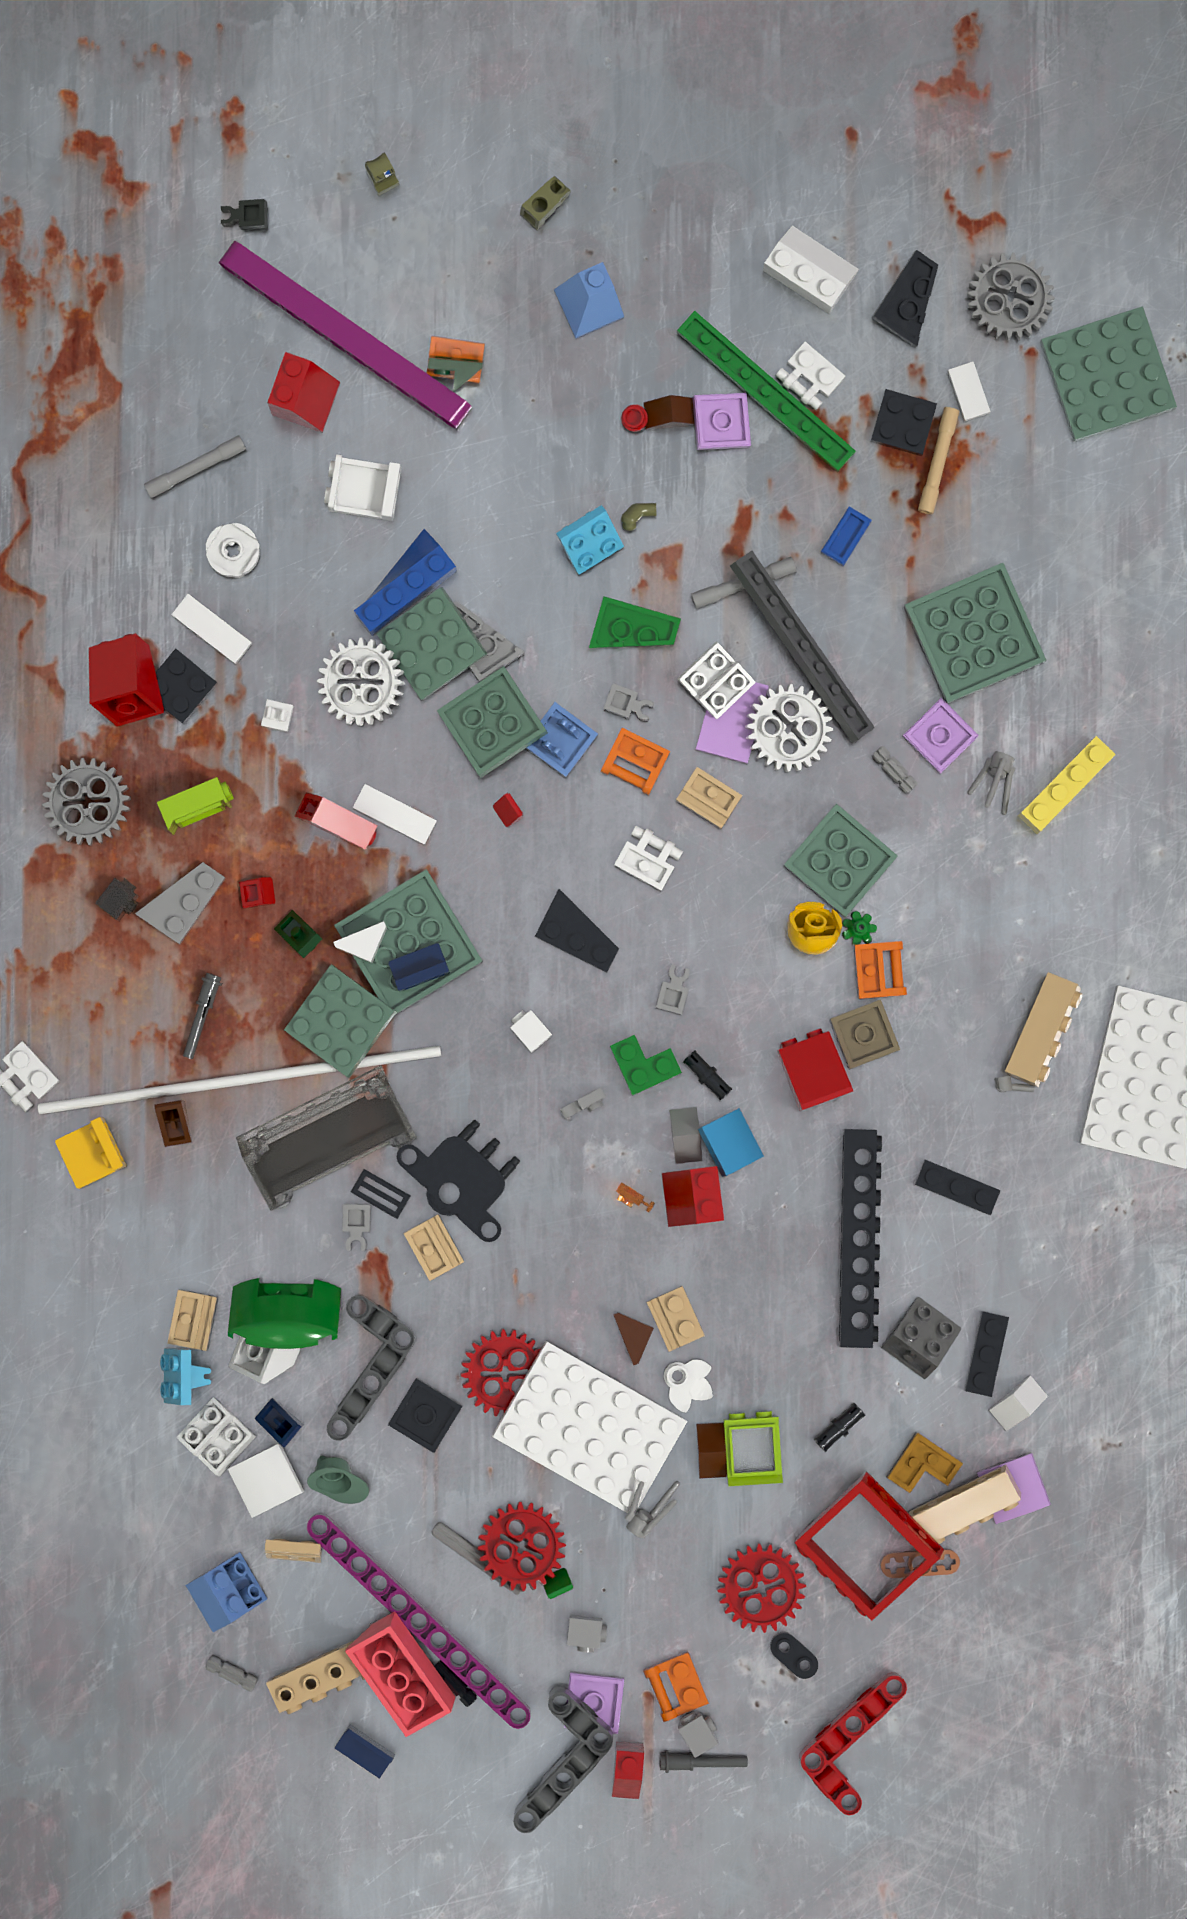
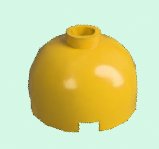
[787,902,842,955]

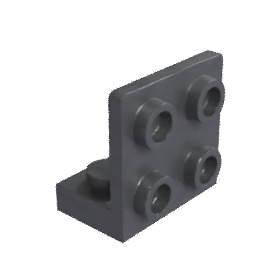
[881,1297,961,1379]

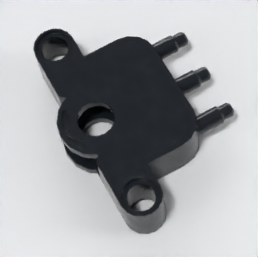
[396,1120,520,1242]

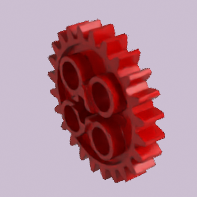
[460,1328,541,1417]
[477,1502,566,1592]
[717,1543,806,1633]

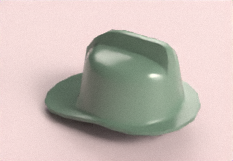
[307,1456,369,1504]

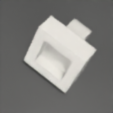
[261,699,294,732]

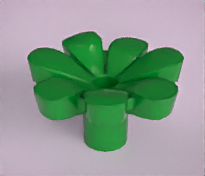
[842,911,877,946]

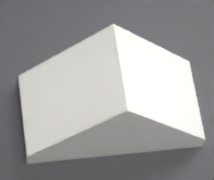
[334,922,387,963]
[989,1375,1048,1431]

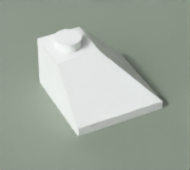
[228,1336,300,1384]

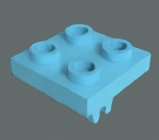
[556,505,624,575]
[160,1348,211,1405]

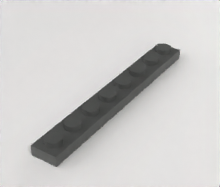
[730,551,875,743]

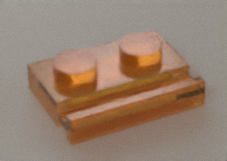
[615,1182,655,1212]

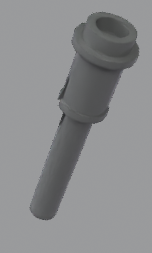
[183,973,223,1059]
[659,1751,748,1773]

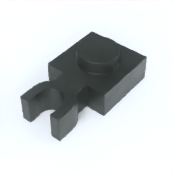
[221,199,267,230]

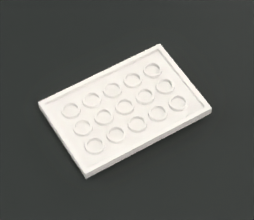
[1080,986,1187,1169]
[492,1341,687,1513]

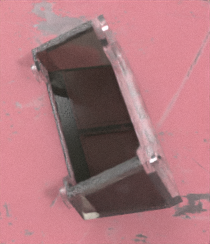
[236,1065,417,1211]

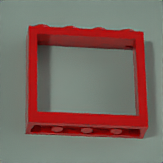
[794,1472,944,1621]

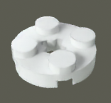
[206,523,260,578]

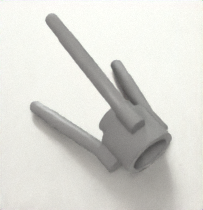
[968,751,1015,815]
[625,1481,680,1539]

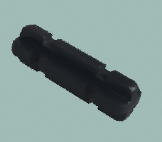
[434,1660,477,1707]

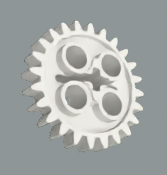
[317,638,405,726]
[745,684,833,772]

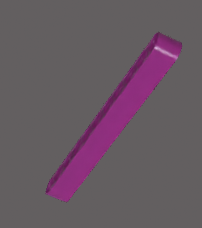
[218,241,472,429]
[307,1513,531,1729]

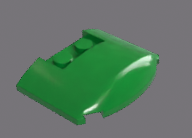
[228,1278,341,1349]

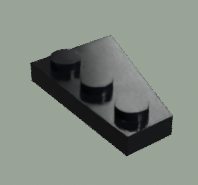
[871,250,938,348]
[535,889,619,973]

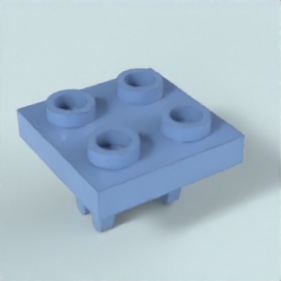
[526,702,598,778]

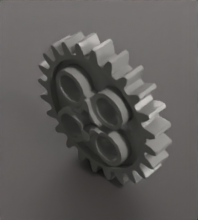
[967,253,1055,341]
[42,758,131,846]

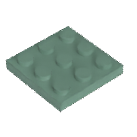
[377,587,487,700]
[437,666,548,778]
[783,803,898,918]
[284,964,396,1078]

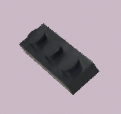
[914,1160,1001,1216]
[964,1311,1009,1397]

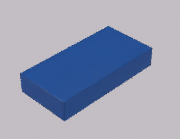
[821,506,872,566]

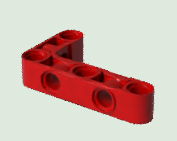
[799,1672,907,1815]

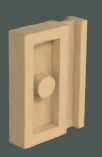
[676,767,743,829]
[403,1215,464,1281]
[647,1286,705,1352]
[167,1290,217,1351]
[265,1539,322,1563]

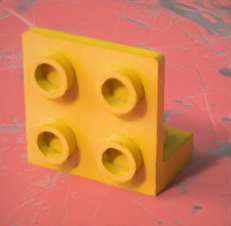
[55,1117,127,1189]

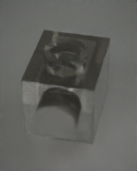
[95,878,139,921]

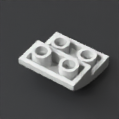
[677,642,756,719]
[176,1397,256,1477]
[228,1443,304,1518]

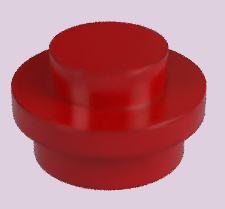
[621,405,648,432]

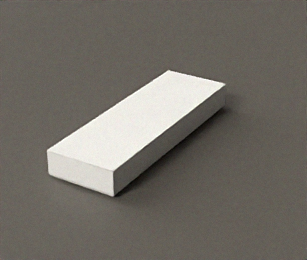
[171,594,252,664]
[353,784,437,845]

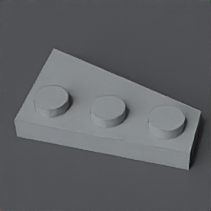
[454,601,525,682]
[135,862,226,944]

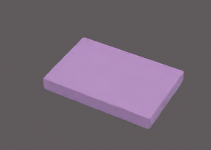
[696,682,769,764]

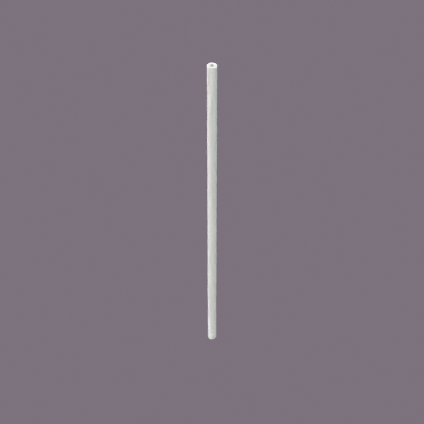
[38,1045,441,1114]

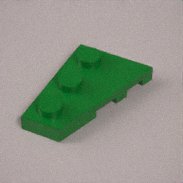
[589,596,681,648]

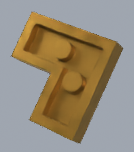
[887,1432,963,1493]

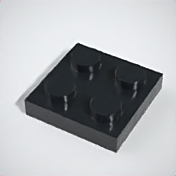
[870,389,937,456]
[156,648,218,725]
[388,1378,462,1453]

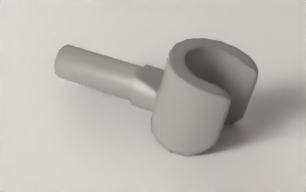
[995,1076,1034,1092]

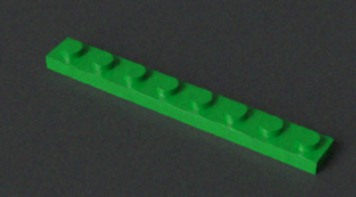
[677,311,856,473]

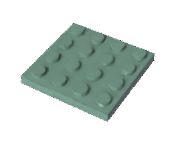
[1040,306,1177,442]
[904,563,1046,704]
[334,869,483,1015]

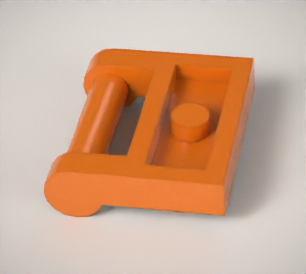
[601,728,670,795]
[854,941,907,999]
[643,1651,709,1722]

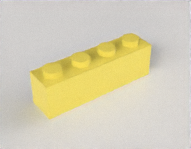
[1018,736,1116,834]

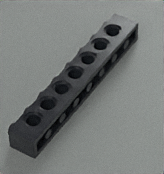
[839,1129,882,1348]

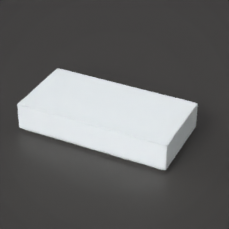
[947,361,991,422]

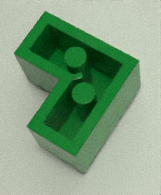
[610,1035,682,1096]

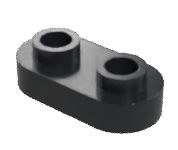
[770,1632,818,1679]

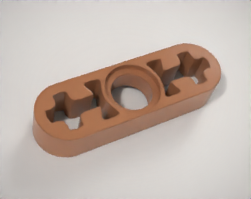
[880,1549,960,1578]

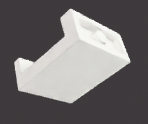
[324,454,401,521]

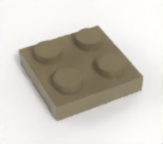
[830,999,900,1069]

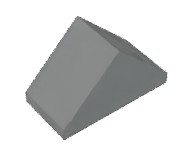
[670,1107,702,1164]

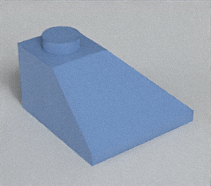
[554,262,624,339]

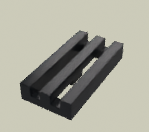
[351,1169,411,1219]

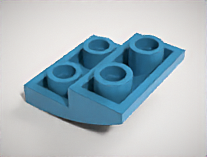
[698,1108,764,1178]

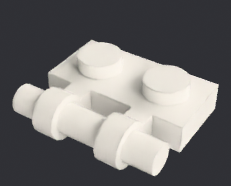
[775,342,846,410]
[614,825,683,891]
[0,1041,60,1112]

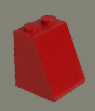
[267,352,340,433]
[89,633,164,727]
[777,1028,853,1111]
[662,1166,724,1227]

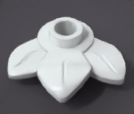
[664,1359,713,1413]

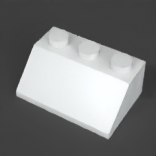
[763,225,859,314]

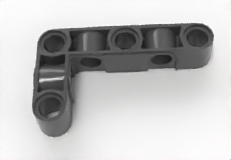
[327,1295,416,1441]
[513,1686,613,1833]

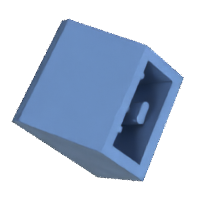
[185,1552,267,1632]

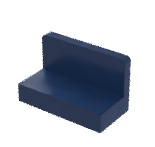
[389,943,450,992]
[334,1724,395,1779]

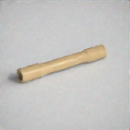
[918,407,960,515]

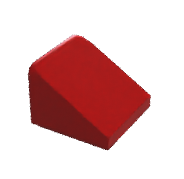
[493,793,523,827]
[239,877,276,908]

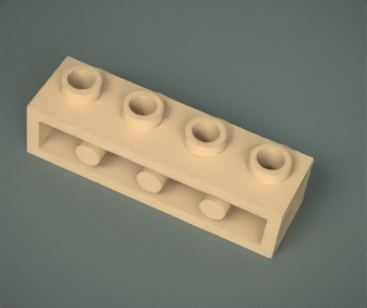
[1005,972,1082,1087]
[909,1465,1021,1544]
[266,1639,364,1714]

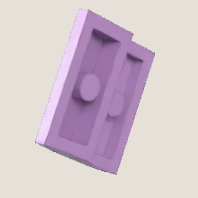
[977,1453,1051,1524]

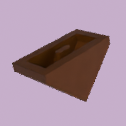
[643,395,695,430]
[154,1100,192,1147]
[613,1312,654,1366]
[696,1422,727,1479]

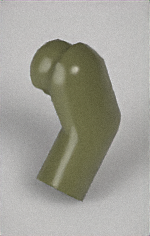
[621,503,656,531]

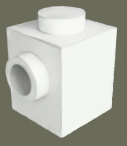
[510,1010,552,1053]

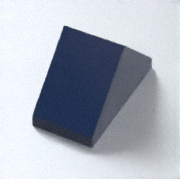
[254,1398,304,1448]

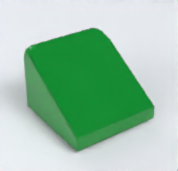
[544,1568,574,1599]

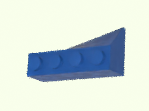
[354,529,457,636]

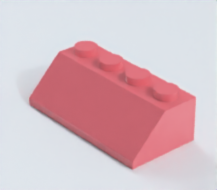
[345,1611,455,1737]

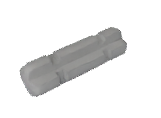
[873,746,917,793]
[205,1656,258,1691]

